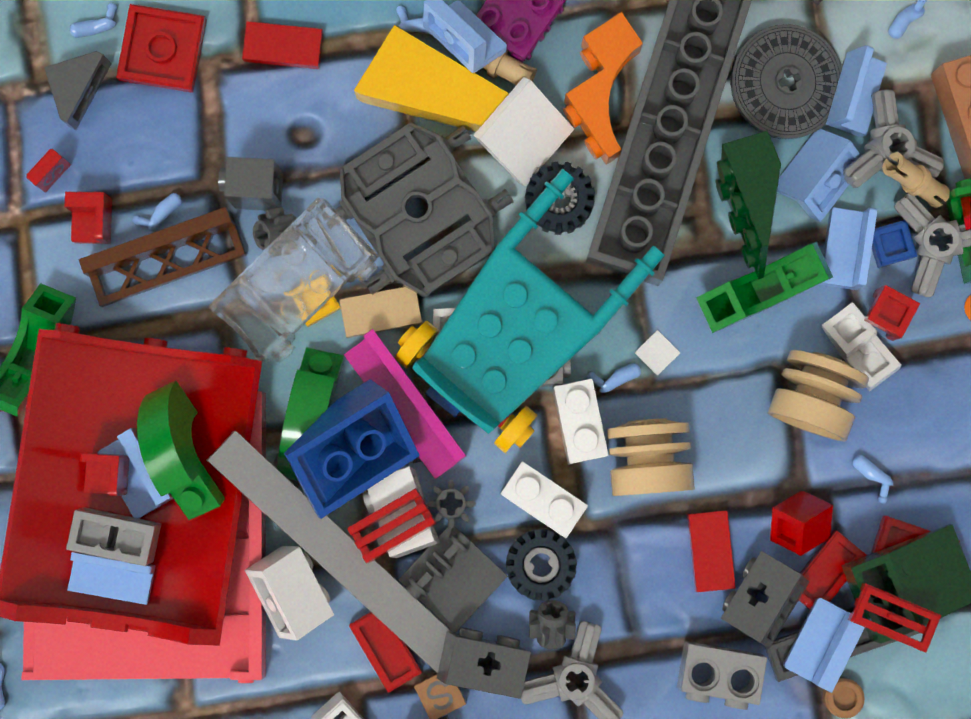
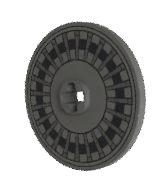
[730,24,842,139]

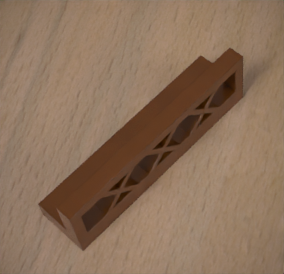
[78,207,247,307]

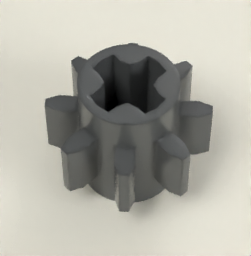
[253,207,301,257]
[427,480,476,529]
[529,600,576,649]

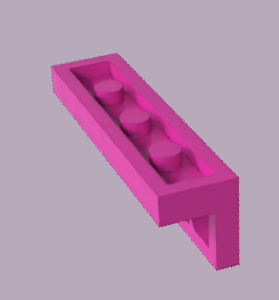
[344,329,467,479]

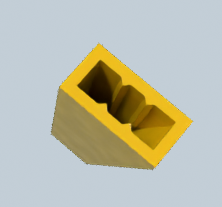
[354,25,509,132]

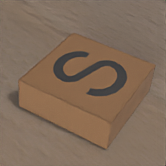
[414,674,467,719]

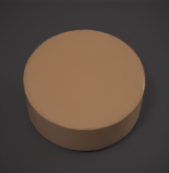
[823,677,865,718]

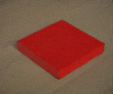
[116,4,207,93]

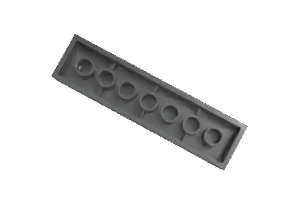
[585,0,752,286]

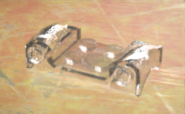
[208,197,379,363]

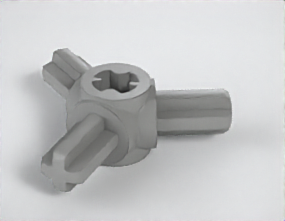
[843,89,944,188]
[894,194,971,297]
[521,621,623,719]

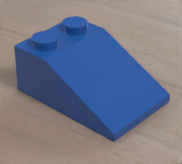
[284,379,420,519]

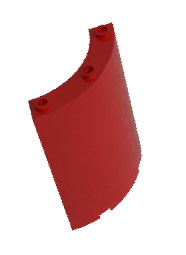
[0,323,262,646]

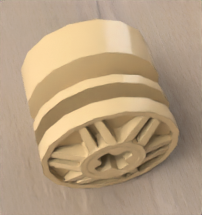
[768,350,869,442]
[607,418,695,496]

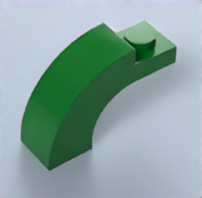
[696,242,833,333]
[0,283,76,417]
[277,347,344,480]
[137,380,225,520]

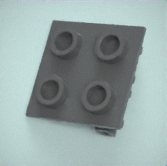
[398,526,508,633]

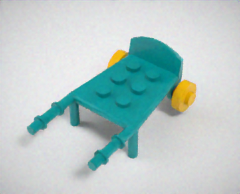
[394,169,665,453]

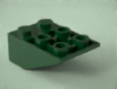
[715,130,781,280]
[841,524,971,644]

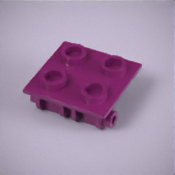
[476,0,566,62]

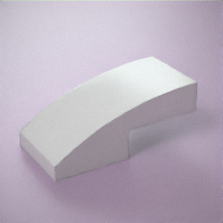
[822,302,901,392]

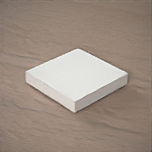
[473,77,574,186]

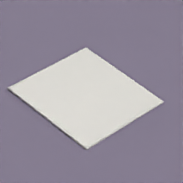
[635,330,680,376]

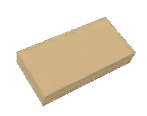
[339,287,423,338]

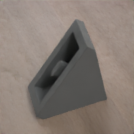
[44,51,111,130]

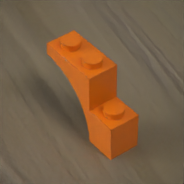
[563,12,643,165]

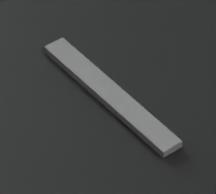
[207,431,452,673]

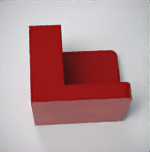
[64,192,112,244]
[864,285,920,341]
[79,453,129,496]
[770,491,833,556]

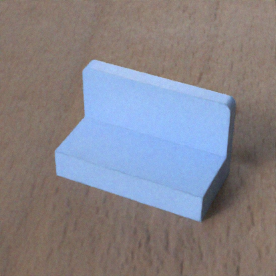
[423,0,507,74]
[826,45,887,137]
[777,129,861,222]
[820,207,877,290]
[98,428,174,518]
[67,551,156,605]
[783,597,865,693]

